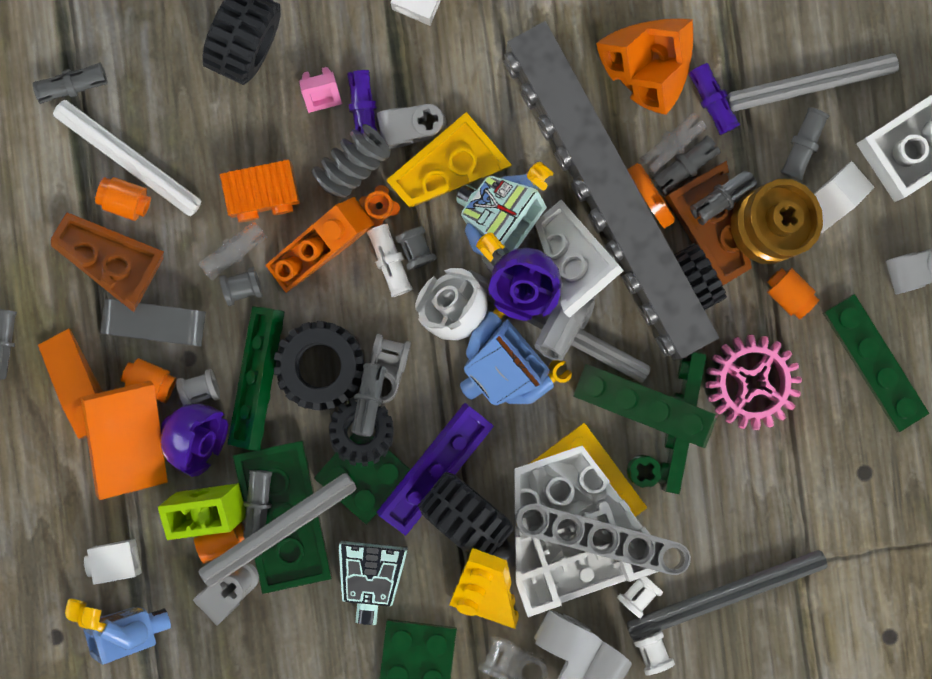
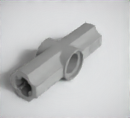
[535,293,598,361]

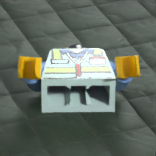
[456,162,554,262]

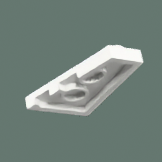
[535,200,624,318]

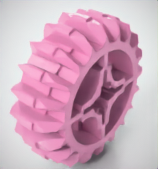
[705,335,802,430]

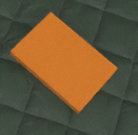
[81,381,168,500]

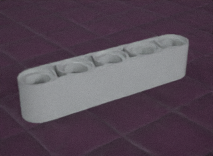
[515,504,691,575]

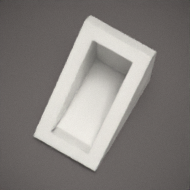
[814,161,875,233]

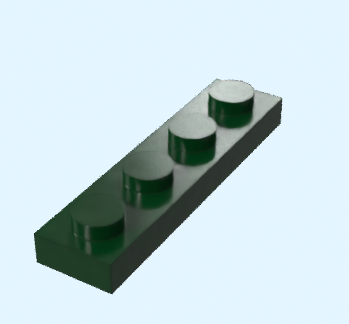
[823,294,930,432]
[227,306,285,451]
[658,352,706,495]
[573,364,718,448]

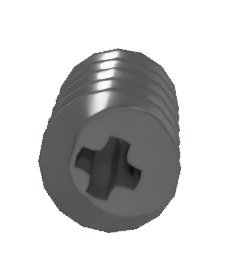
[312,124,390,198]

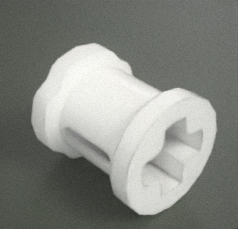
[617,576,663,619]
[633,631,675,676]

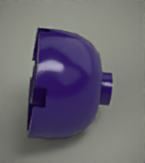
[488,247,562,321]
[161,404,228,477]

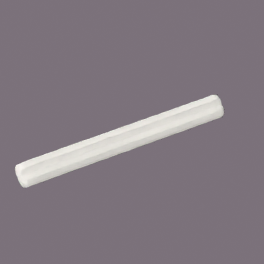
[53,100,202,216]

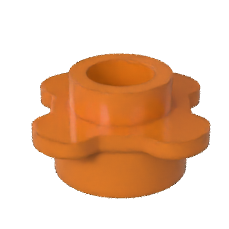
[359,185,400,227]

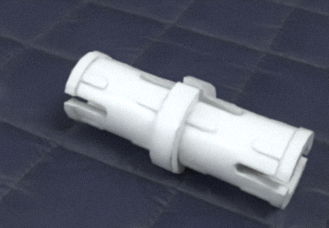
[367,224,413,297]

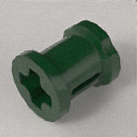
[626,455,661,488]

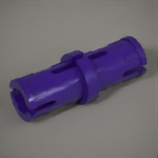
[688,63,740,136]
[347,70,377,133]

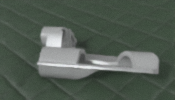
[534,610,632,679]

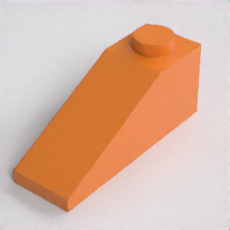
[38,329,103,439]

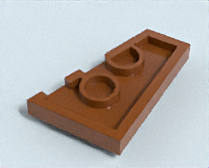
[665,161,752,286]
[51,212,164,312]

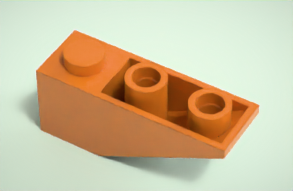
[265,197,375,293]

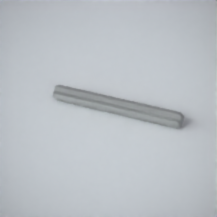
[727,53,899,112]
[199,473,356,587]

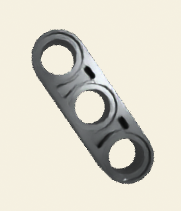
[100,299,206,347]

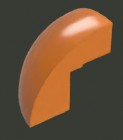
[596,19,693,115]

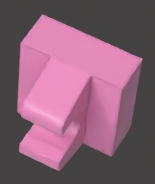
[299,67,342,113]

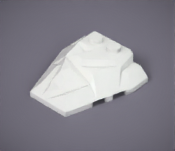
[514,446,658,617]

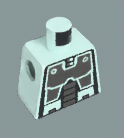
[339,541,408,625]

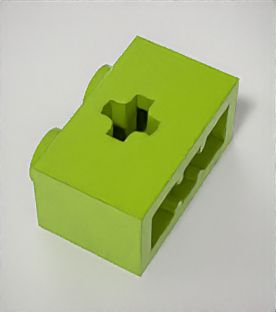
[158,483,246,540]

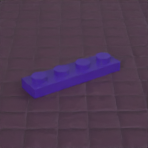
[376,403,494,536]

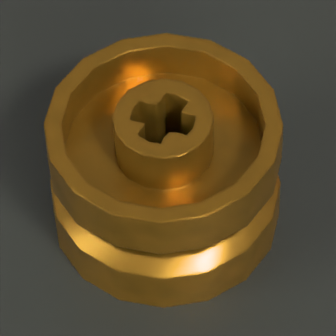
[731,179,823,264]

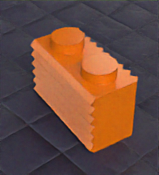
[220,160,300,222]

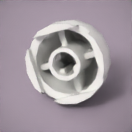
[415,268,488,340]

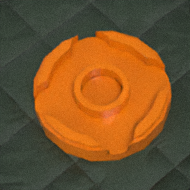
[627,163,675,229]

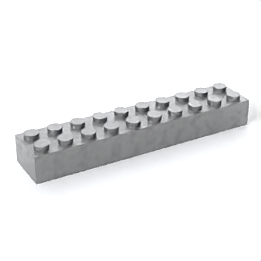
[503,21,719,360]

